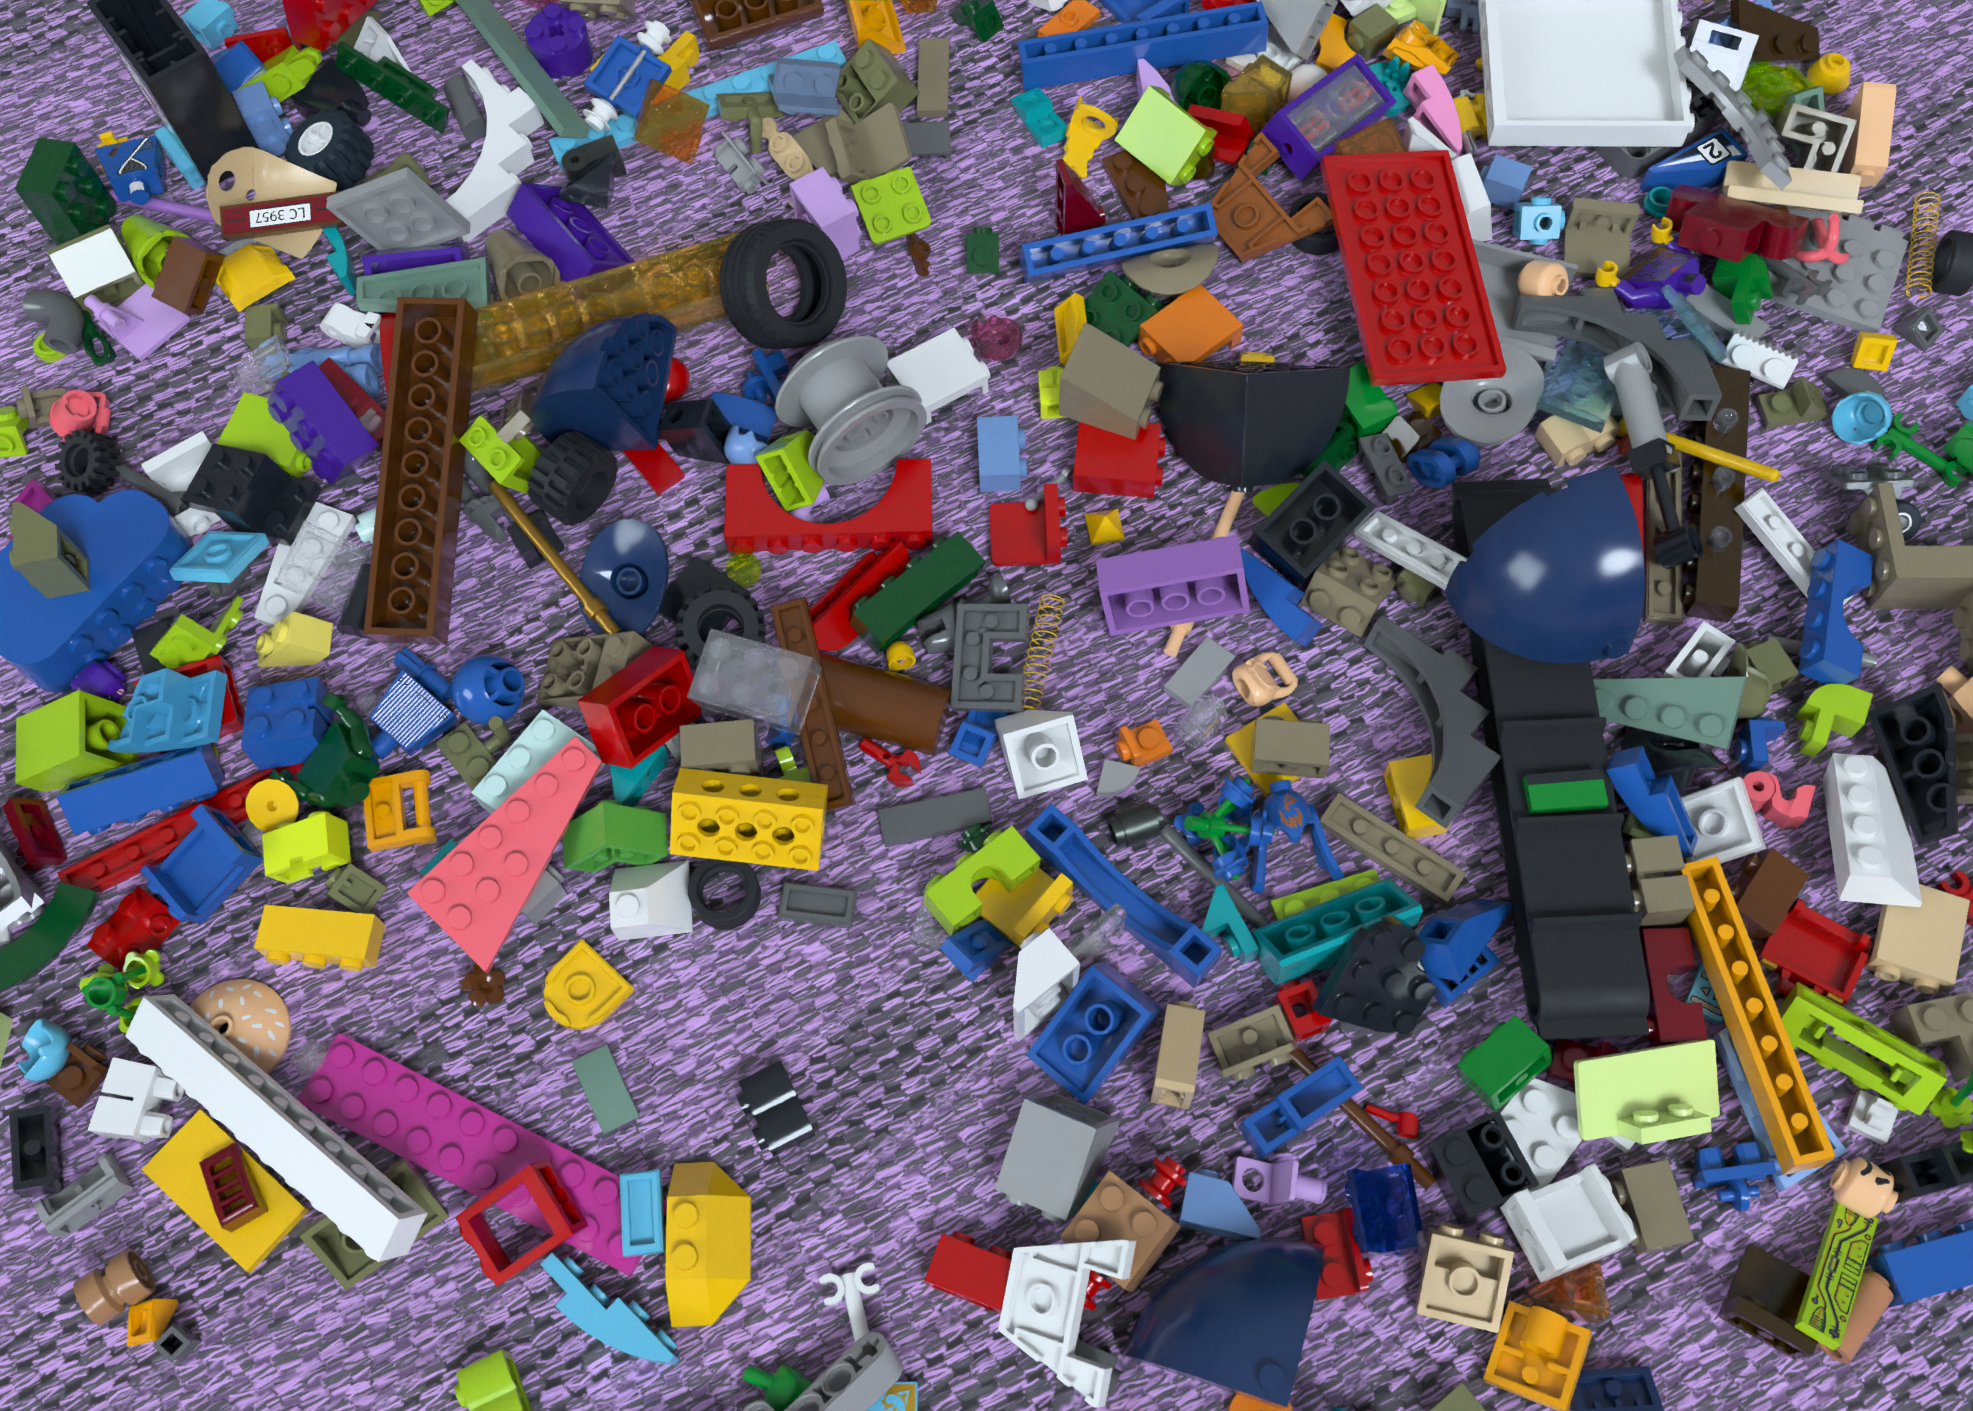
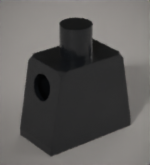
[291,58,371,127]
[658,399,731,464]

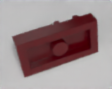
[2,797,68,871]

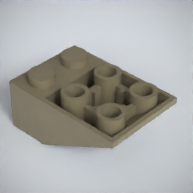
[536,631,654,710]

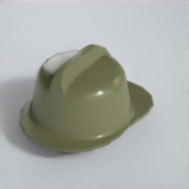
[1727,643,1773,719]

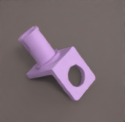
[1232,1156,1327,1205]

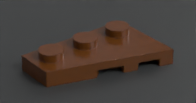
[1102,150,1169,220]

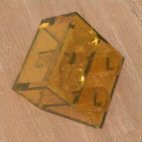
[1220,54,1293,135]

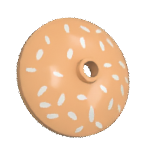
[189,979,291,1075]

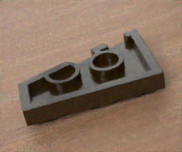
[1730,0,1820,64]

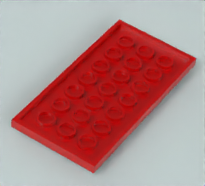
[1320,150,1507,386]

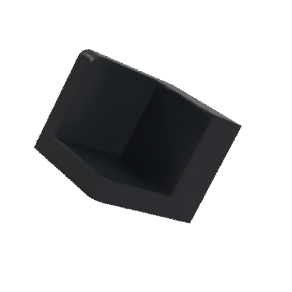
[506,510,565,569]

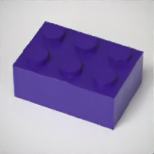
[267,360,378,486]

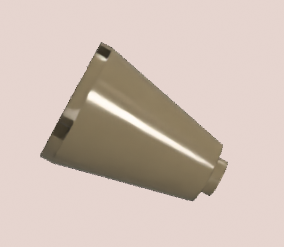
[485,229,560,312]

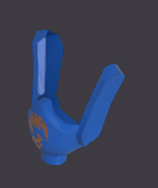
[1249,780,1345,894]

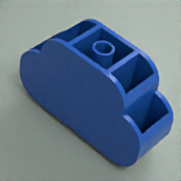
[0,490,194,692]

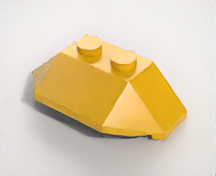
[665,1162,752,1328]

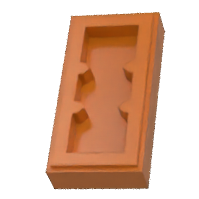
[1038,0,1100,38]

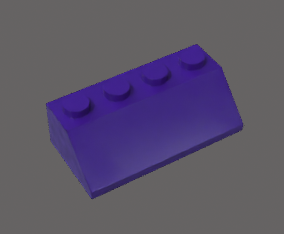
[506,182,640,297]

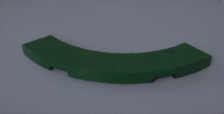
[0,882,101,993]

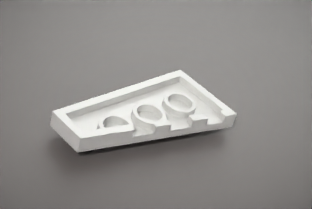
[254,502,357,627]

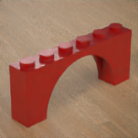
[724,459,933,555]

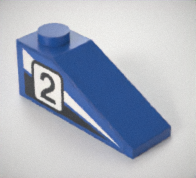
[1640,128,1748,192]

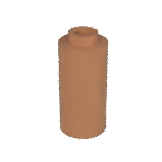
[1817,1270,1894,1364]

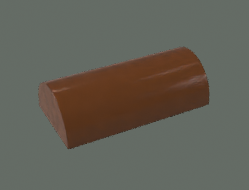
[690,0,824,52]
[820,652,952,756]

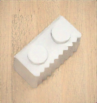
[1719,329,1798,390]

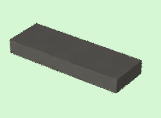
[878,787,992,848]

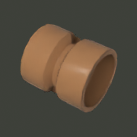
[73,1248,156,1326]

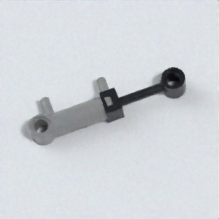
[1604,341,1703,569]

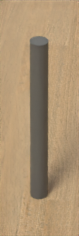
[1160,824,1271,929]

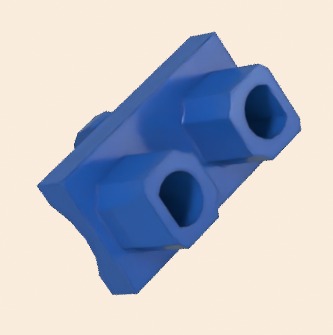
[742,348,789,405]
[1691,1142,1777,1212]

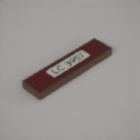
[220,191,347,241]

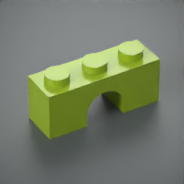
[923,826,1041,936]

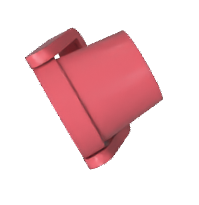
[48,390,111,442]

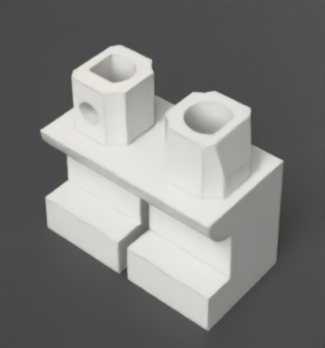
[88,1057,185,1143]

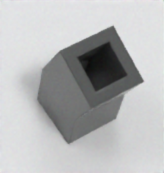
[152,1322,202,1363]

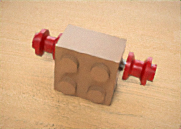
[1060,1156,1188,1311]

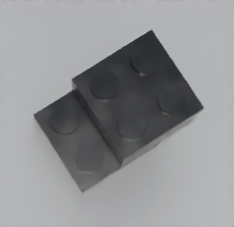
[181,443,323,547]

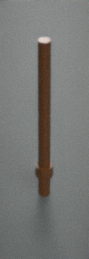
[1290,1047,1437,1191]

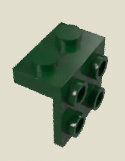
[1084,270,1163,348]

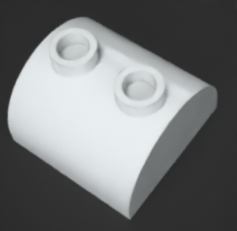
[1451,153,1492,242]

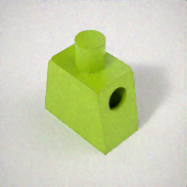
[755,430,824,511]

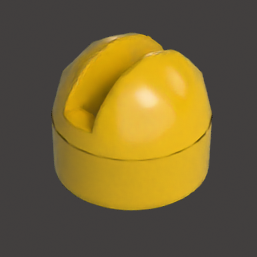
[886,641,916,671]

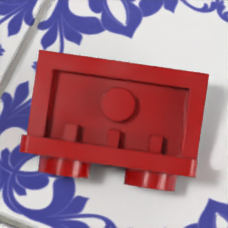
[86,886,181,972]

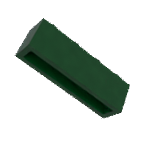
[850,531,986,655]

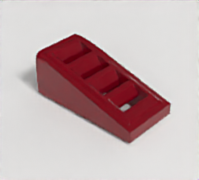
[199,1142,268,1232]

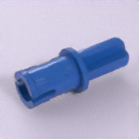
[394,648,452,704]

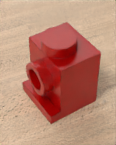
[1273,979,1332,1042]

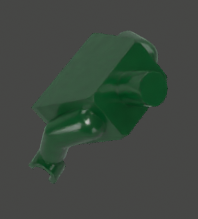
[268,692,380,809]

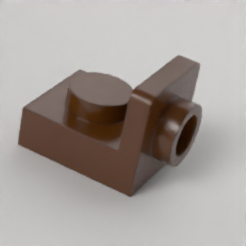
[47,1042,109,1108]

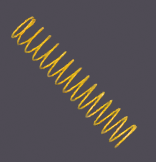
[1905,192,1941,299]
[1015,594,1065,713]

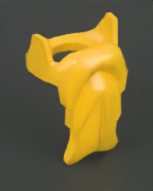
[1062,96,1119,179]

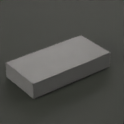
[1163,636,1236,711]

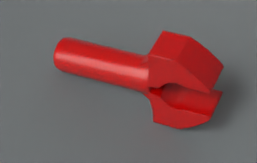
[859,738,921,787]

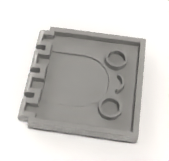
[1767,208,1909,333]

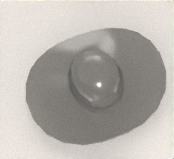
[1440,342,1545,447]

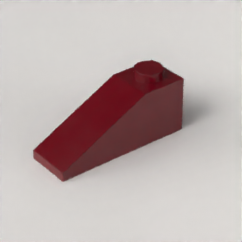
[1055,159,1105,236]

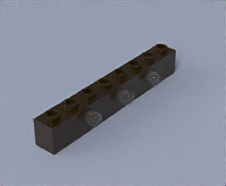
[1682,365,1751,623]

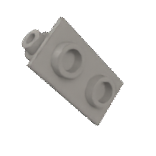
[714,131,770,194]

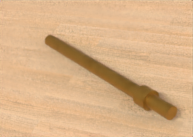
[488,480,622,634]

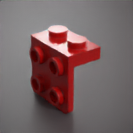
[989,483,1068,567]

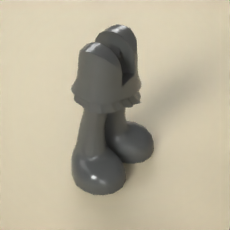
[461,451,516,545]
[916,574,1014,654]

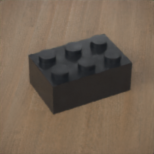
[1248,460,1377,589]

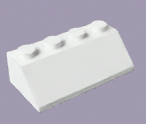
[1823,753,1922,907]

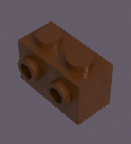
[152,236,225,315]
[1729,848,1809,940]

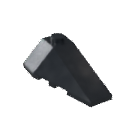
[1867,683,1958,847]

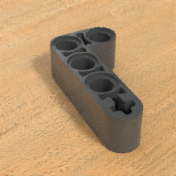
[1594,92,1721,179]

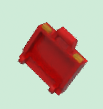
[1756,898,1874,1006]

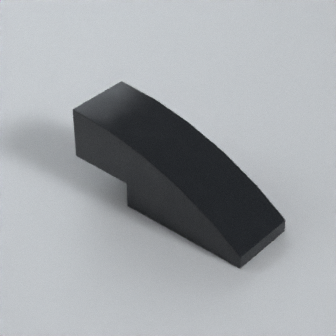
[1878,1141,1973,1204]

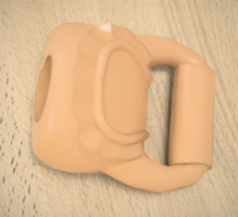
[1232,652,1298,707]

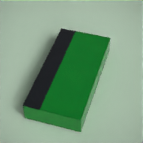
[1523,769,1609,815]

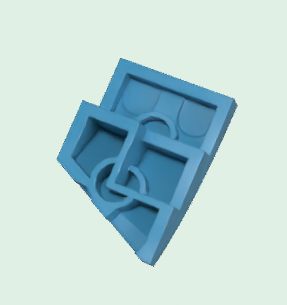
[107,668,228,753]

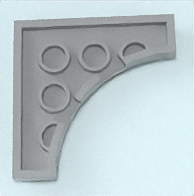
[1673,45,1793,190]

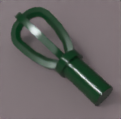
[81,310,116,367]

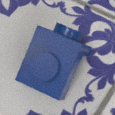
[1734,717,1786,773]

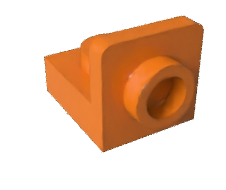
[1115,719,1173,767]

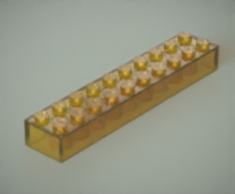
[471,231,769,393]

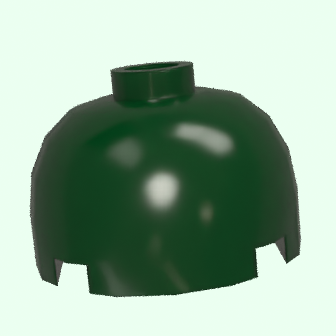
[1170,59,1232,112]

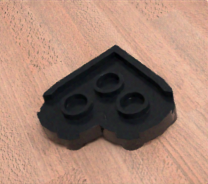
[1312,917,1436,1034]

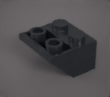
[1420,1111,1540,1226]

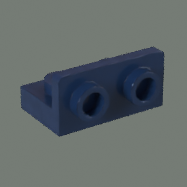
[1571,1366,1664,1411]

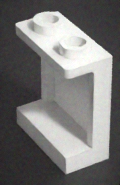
[886,328,991,424]
[141,431,221,537]
[1500,1163,1637,1283]

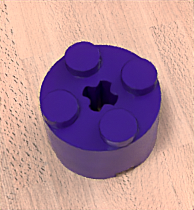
[524,3,593,79]

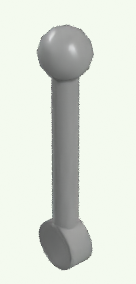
[1025,466,1074,511]

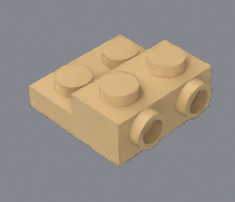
[1415,1222,1514,1333]

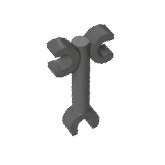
[1753,252,1833,305]

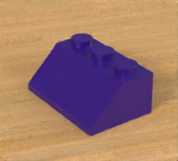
[362,242,470,315]

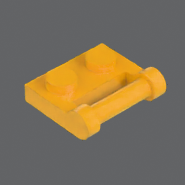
[363,770,437,852]

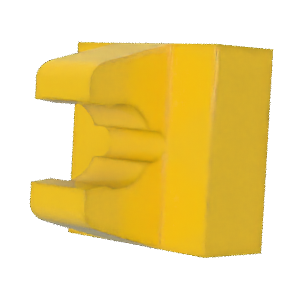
[1851,332,1898,371]

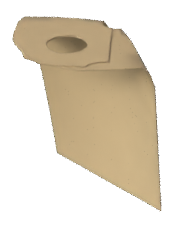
[206,147,337,259]

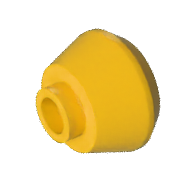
[1807,53,1851,95]

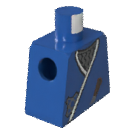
[94,135,166,205]

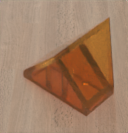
[1518,1260,1610,1324]

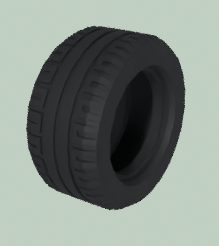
[719,218,847,349]

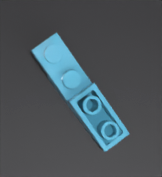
[540,1253,681,1366]

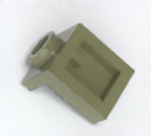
[324,863,387,914]

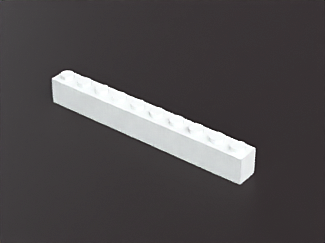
[125,994,428,1262]

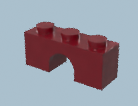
[1639,928,1708,1048]

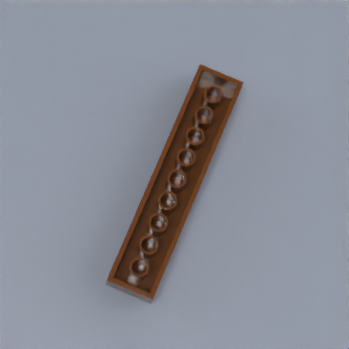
[364,297,478,645]

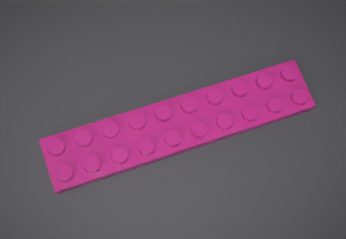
[297,1033,667,1277]

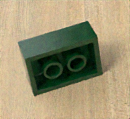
[15,138,117,246]

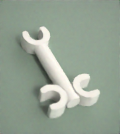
[819,1262,880,1342]

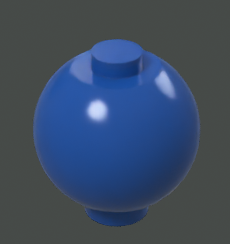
[451,654,525,725]

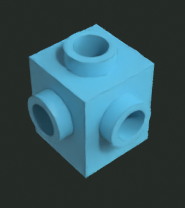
[1512,196,1565,245]

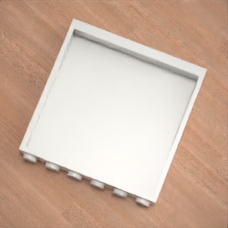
[1478,0,1695,147]

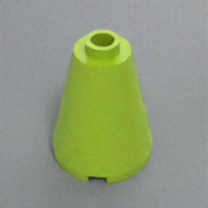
[121,214,192,289]

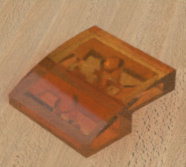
[633,79,710,165]

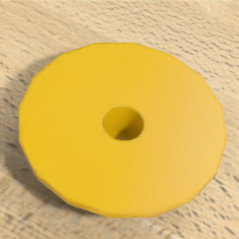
[246,779,299,832]

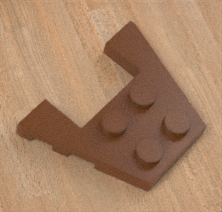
[1211,132,1334,263]

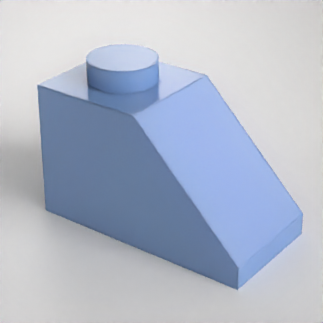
[1177,1169,1261,1241]

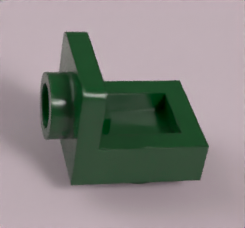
[951,0,1004,42]
[966,228,999,274]

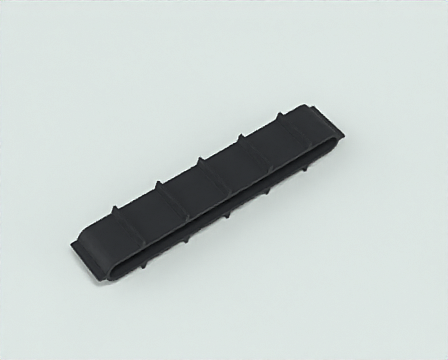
[1452,478,1650,1040]

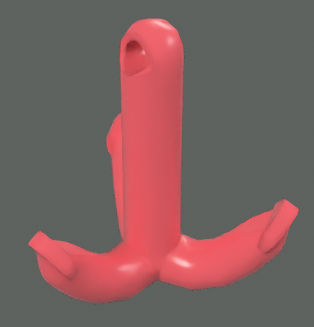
[1793,213,1850,265]

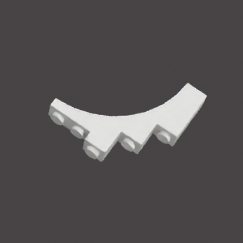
[446,59,545,242]

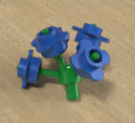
[1173,774,1275,882]

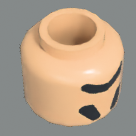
[1829,1157,1898,1219]

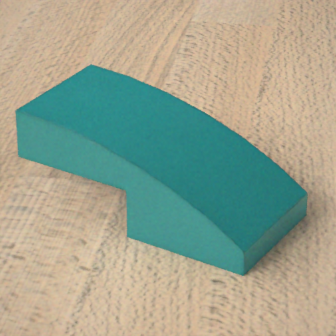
[1011,87,1067,149]
[322,227,357,296]

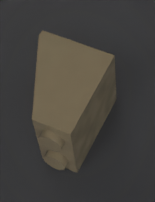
[1059,323,1164,440]

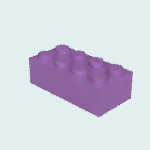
[1096,534,1250,636]

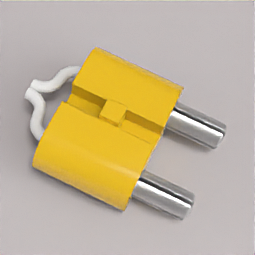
[1453,89,1506,155]

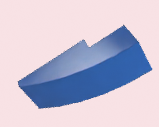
[1240,548,1323,647]
[1606,746,1698,858]
[1238,1055,1363,1161]

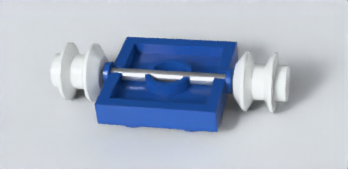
[583,20,672,132]

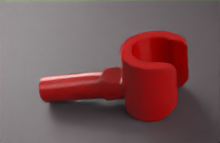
[1365,1103,1419,1139]

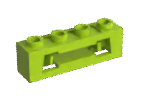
[1778,982,1947,1116]

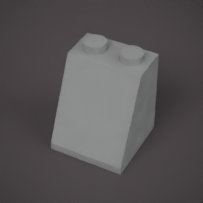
[995,1090,1120,1222]

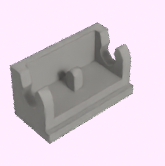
[34,1153,134,1239]

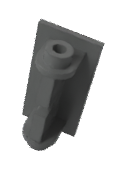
[1358,433,1415,506]

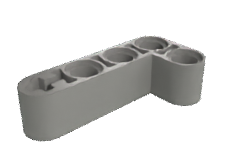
[742,1332,903,1411]

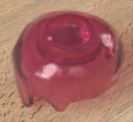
[970,315,1023,362]

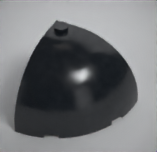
[1157,361,1350,493]

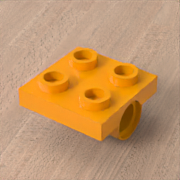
[1483,1301,1592,1411]

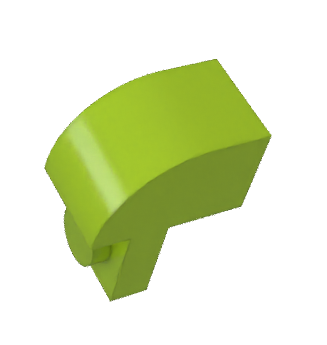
[1794,683,1873,758]

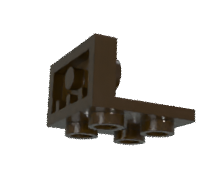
[1717,1245,1818,1360]

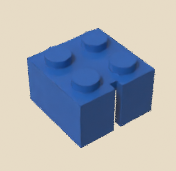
[241,676,334,770]

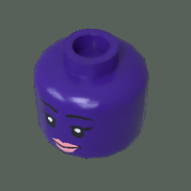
[70,660,128,703]

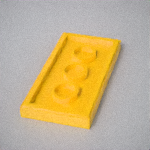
[141,1109,309,1273]

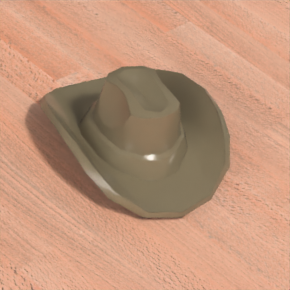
[1121,242,1219,297]

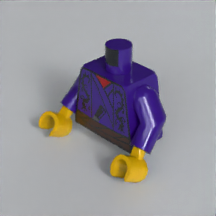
[1595,217,1706,310]

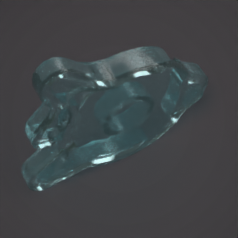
[1660,284,1728,363]

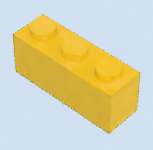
[254,905,385,972]

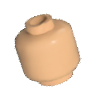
[1517,260,1569,296]

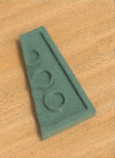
[356,257,491,317]
[1593,676,1748,750]

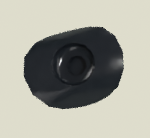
[1621,727,1727,790]

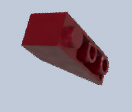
[319,357,386,452]

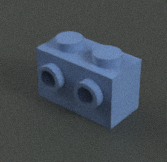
[232,81,294,156]

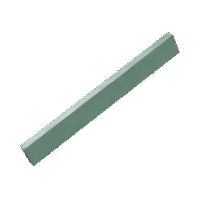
[455,0,590,139]

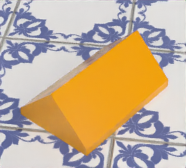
[844,0,907,54]

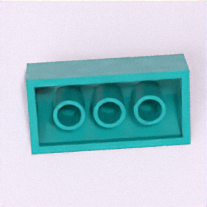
[1251,877,1423,985]

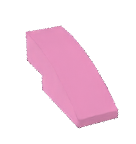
[1403,64,1463,158]

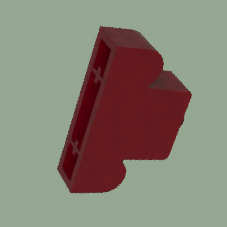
[1665,184,1809,262]

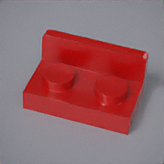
[1299,1207,1373,1301]

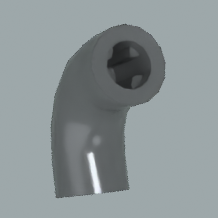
[23,289,84,354]

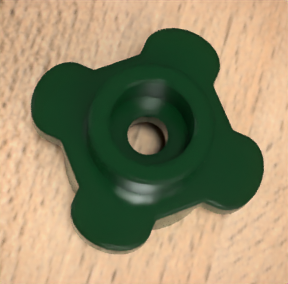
[958,823,992,853]

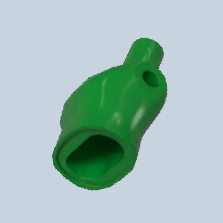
[742,1364,815,1411]

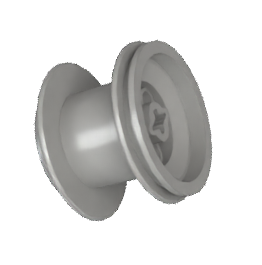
[775,336,927,485]

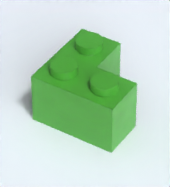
[563,800,669,873]

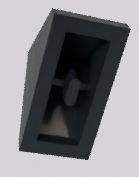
[558,150,616,209]

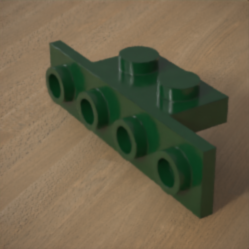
[335,41,450,133]

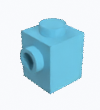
[181,0,239,50]

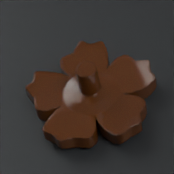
[460,964,505,1009]

